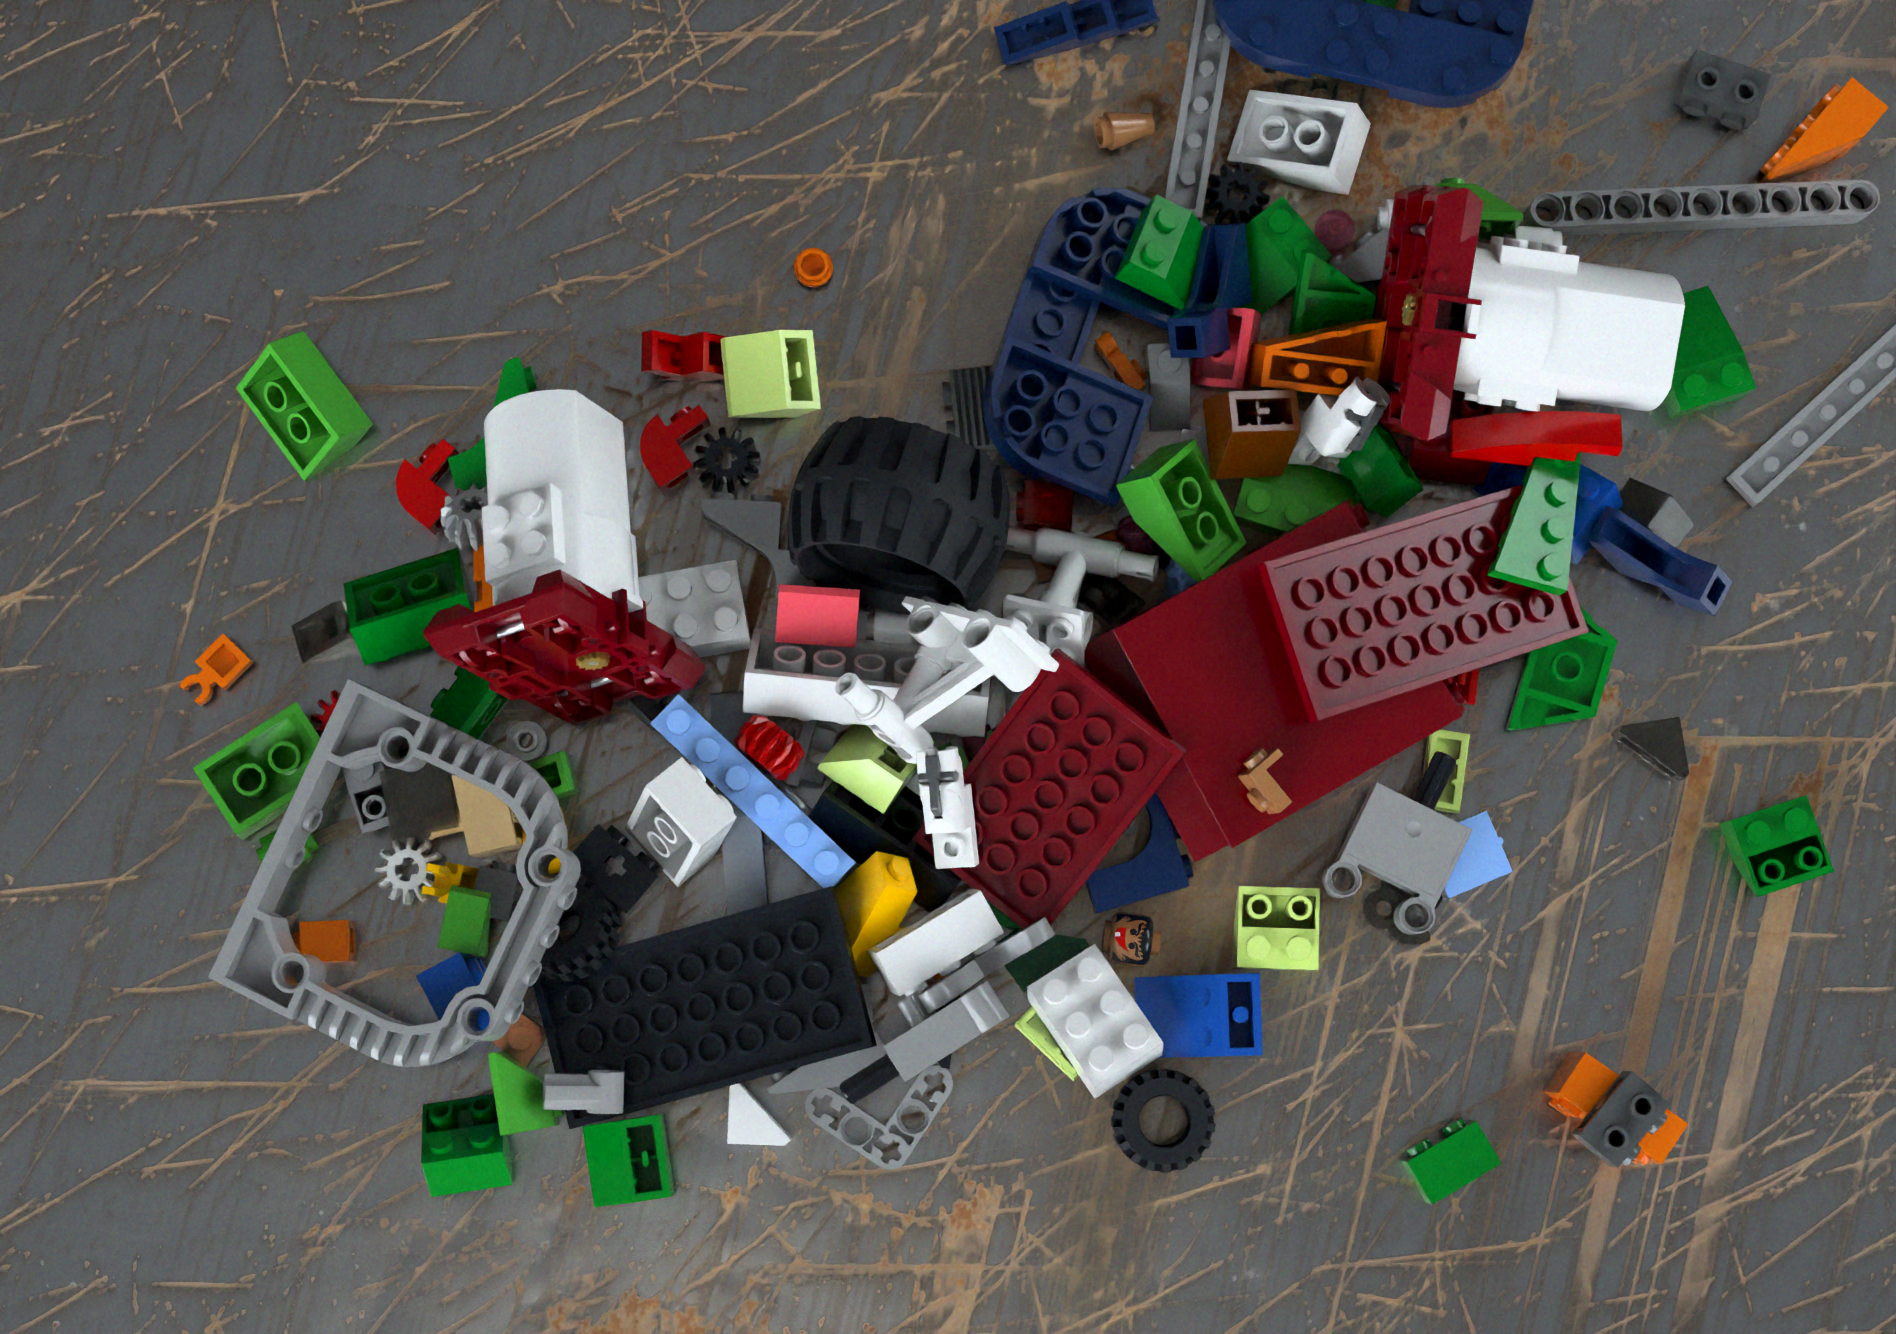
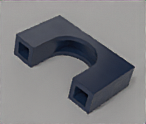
[1085,792,1194,914]

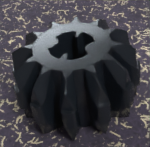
[1205,162,1270,225]
[693,427,761,494]

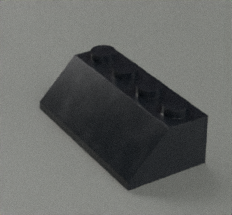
[808,781,962,912]

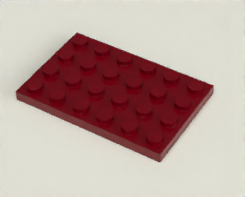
[913,648,1187,929]

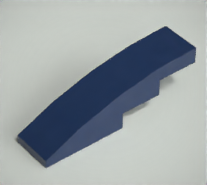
[994,0,1161,66]

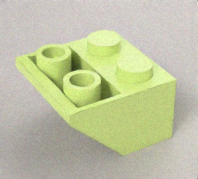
[720,330,821,418]
[817,724,935,814]
[1233,886,1320,971]

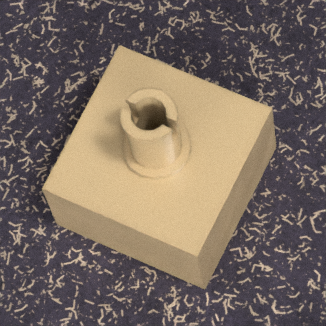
[424,775,522,859]

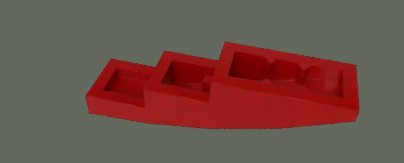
[1450,411,1623,466]

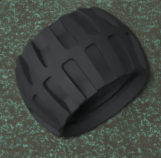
[787,416,1010,615]

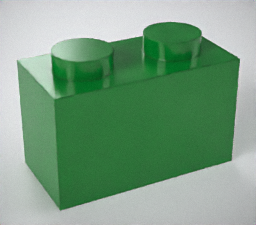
[1337,423,1424,518]
[1401,1117,1502,1205]

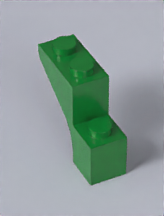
[448,357,538,491]

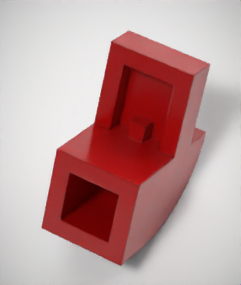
[641,330,727,382]
[640,405,711,494]
[396,439,459,535]

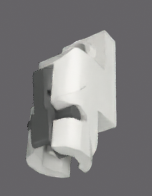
[1288,376,1390,465]
[916,746,979,869]

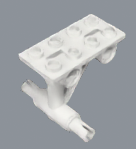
[1003,526,1159,710]
[835,596,1059,764]

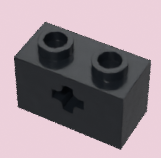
[573,824,662,915]

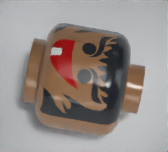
[1101,912,1161,967]

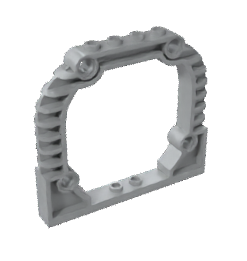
[208,679,581,1067]

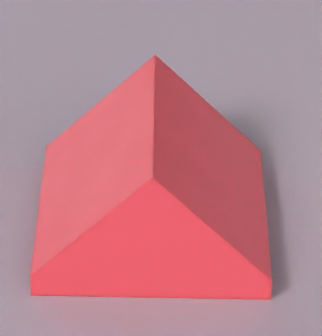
[1190,308,1262,391]
[775,584,860,648]

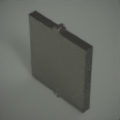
[379,762,459,841]

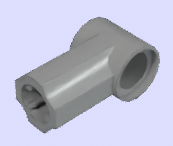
[542,1070,625,1114]

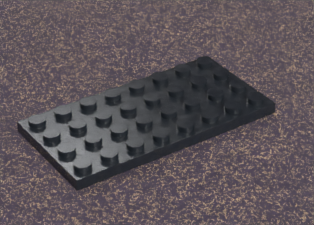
[533,886,877,1129]

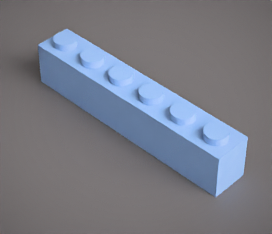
[650,694,857,888]

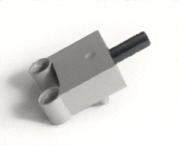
[1321,751,1472,935]
[839,980,1010,1104]

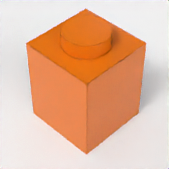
[293,920,356,963]

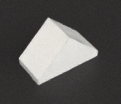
[727,1083,792,1146]

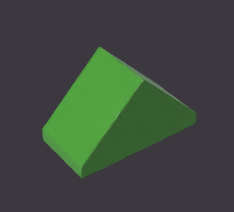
[529,751,581,800]
[437,885,492,957]

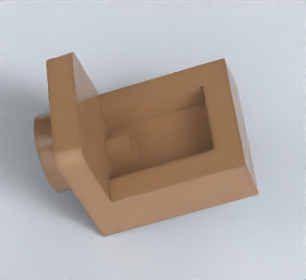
[1238,748,1292,814]

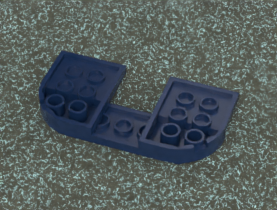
[1212,0,1533,108]
[983,187,1210,507]

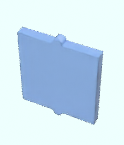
[1444,811,1513,899]

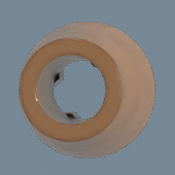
[1094,112,1155,151]

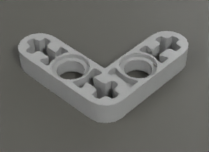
[918,917,1055,1014]
[805,1065,953,1170]

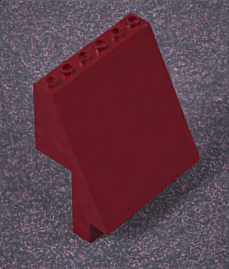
[1084,498,1467,862]

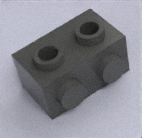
[1673,49,1771,129]
[1571,1071,1670,1168]

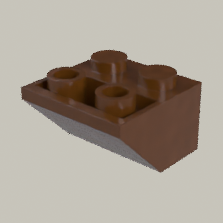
[1203,390,1301,480]

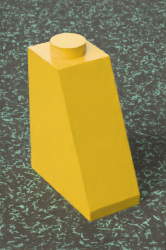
[836,851,917,978]

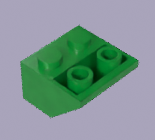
[1719,795,1835,897]
[421,1094,512,1197]
[582,1113,675,1207]

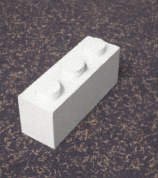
[867,888,1004,997]

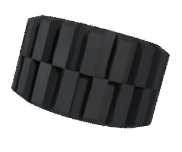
[1111,1069,1216,1173]

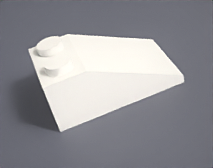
[1227,89,1371,195]

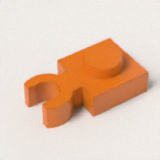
[1094,332,1147,392]
[179,633,254,706]

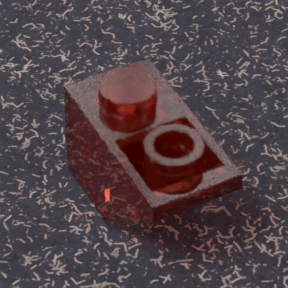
[1016,480,1073,533]

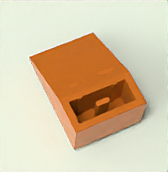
[1758,77,1889,184]

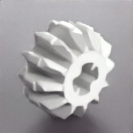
[375,836,442,905]

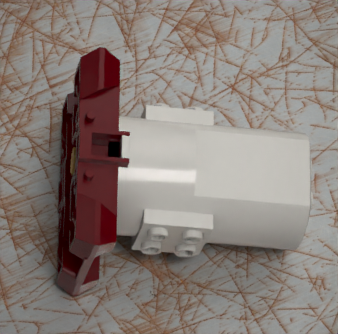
[1373,185,1685,441]
[423,389,705,726]

